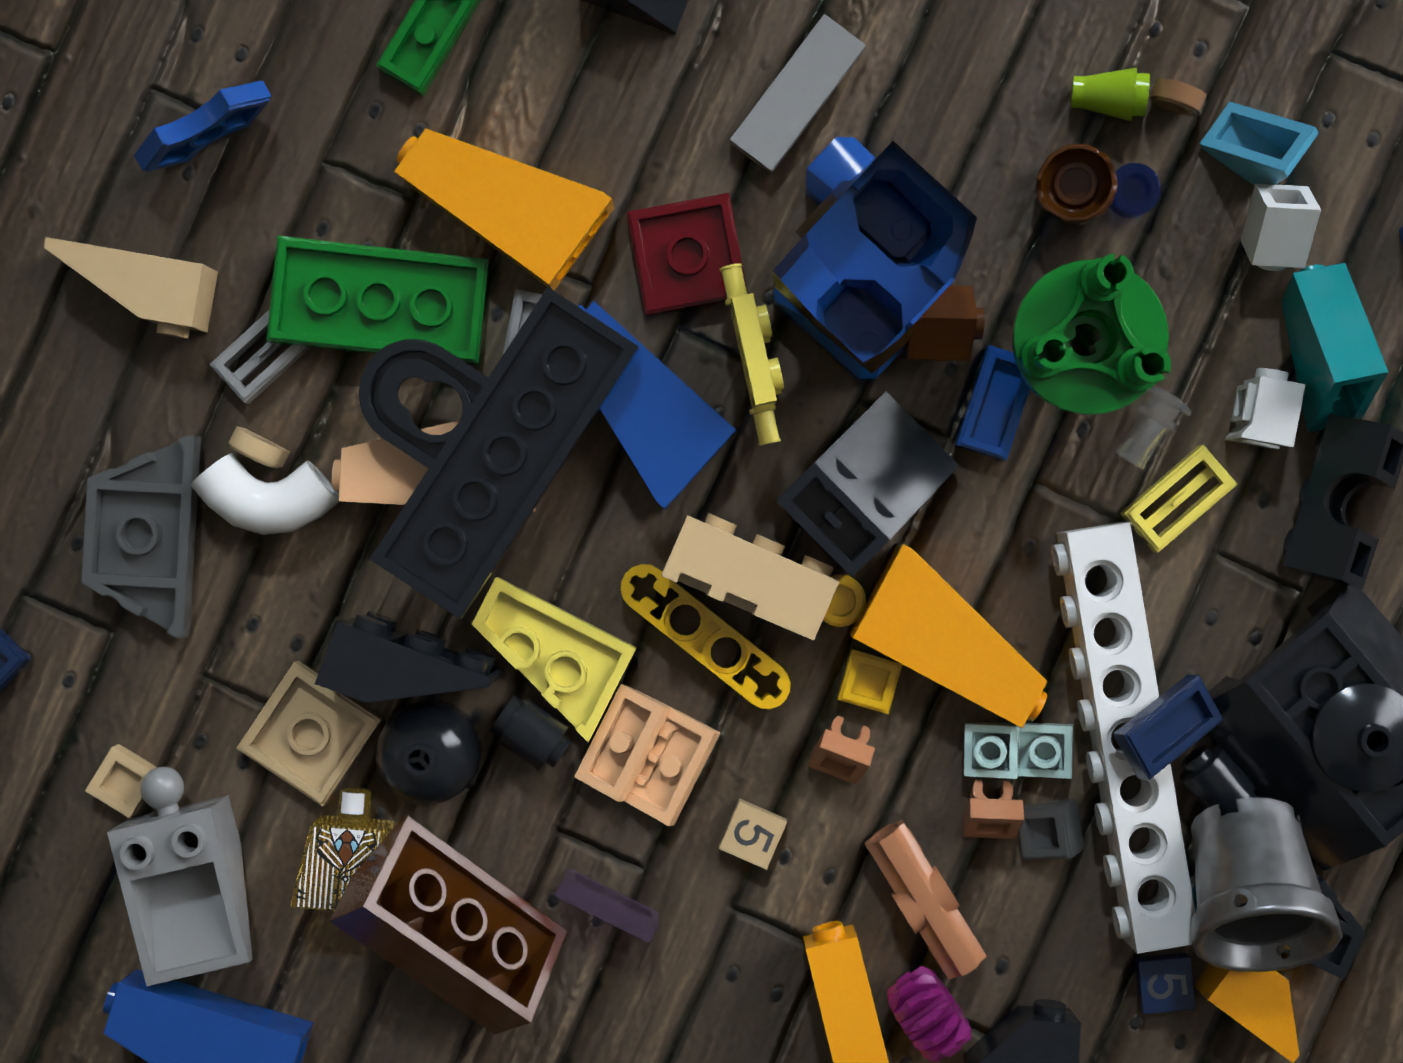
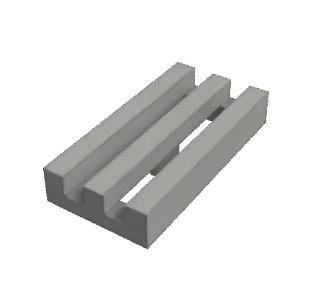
[209,309,311,404]

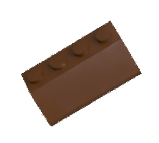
[329,816,567,1034]

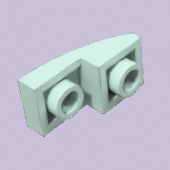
[964,722,1073,779]

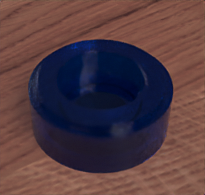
[1109,163,1161,218]

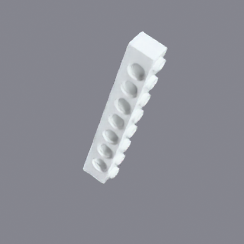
[1051,522,1195,954]

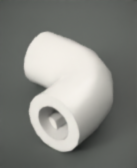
[191,453,340,535]

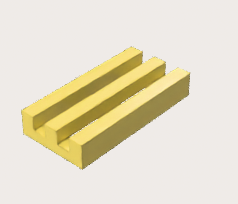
[1120,445,1237,553]

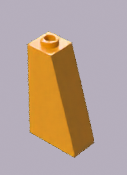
[394,128,615,291]
[849,543,1047,728]
[803,921,889,1063]

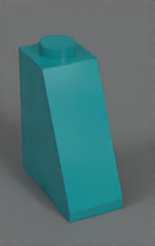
[1281,263,1389,433]

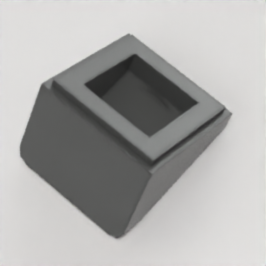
[1018,799,1084,860]

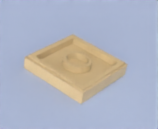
[236,660,384,807]

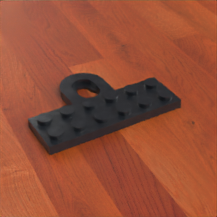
[359,287,640,619]

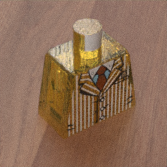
[291,788,395,911]

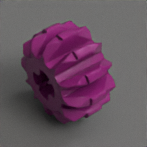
[887,966,971,1062]

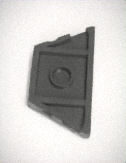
[81,435,201,638]

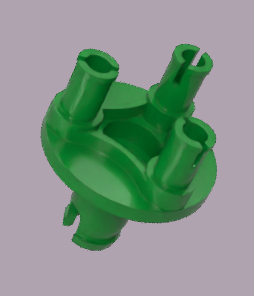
[1012,254,1171,415]

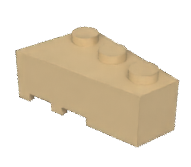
[661,513,840,640]

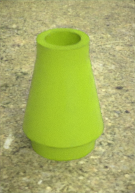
[1071,67,1150,121]

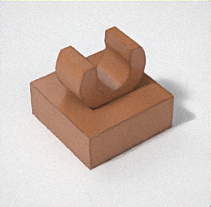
[808,716,875,785]
[962,780,1024,839]

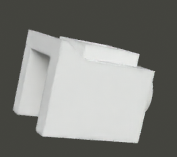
[1225,368,1306,450]

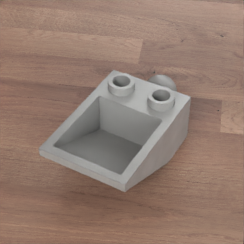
[107,767,252,987]

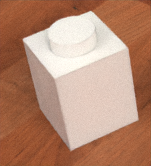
[1241,183,1321,271]

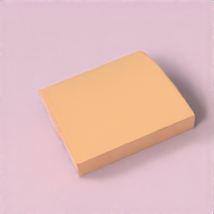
[574,684,720,826]

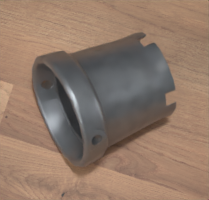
[1191,797,1342,972]

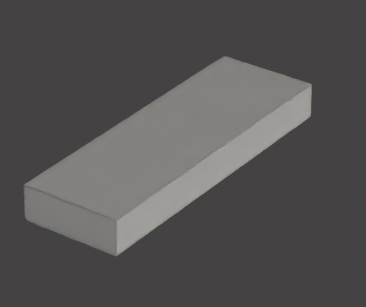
[729,14,866,174]

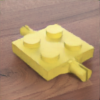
[720,263,784,446]

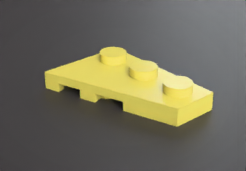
[472,577,637,743]

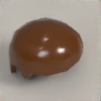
[1036,144,1118,225]

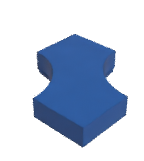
[134,80,272,172]

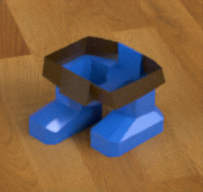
[772,137,977,381]

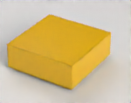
[837,649,903,714]

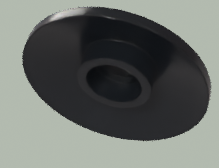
[1311,683,1403,792]

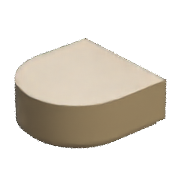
[228,426,291,468]

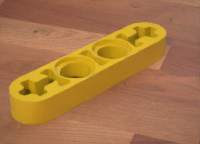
[621,564,791,709]

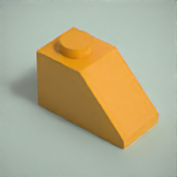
[1193,964,1300,1063]

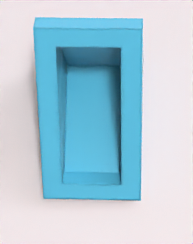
[1199,101,1319,186]

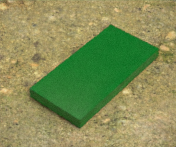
[266,236,489,365]

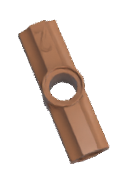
[864,820,987,980]

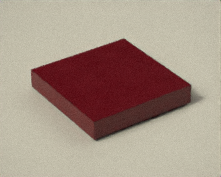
[627,193,748,317]

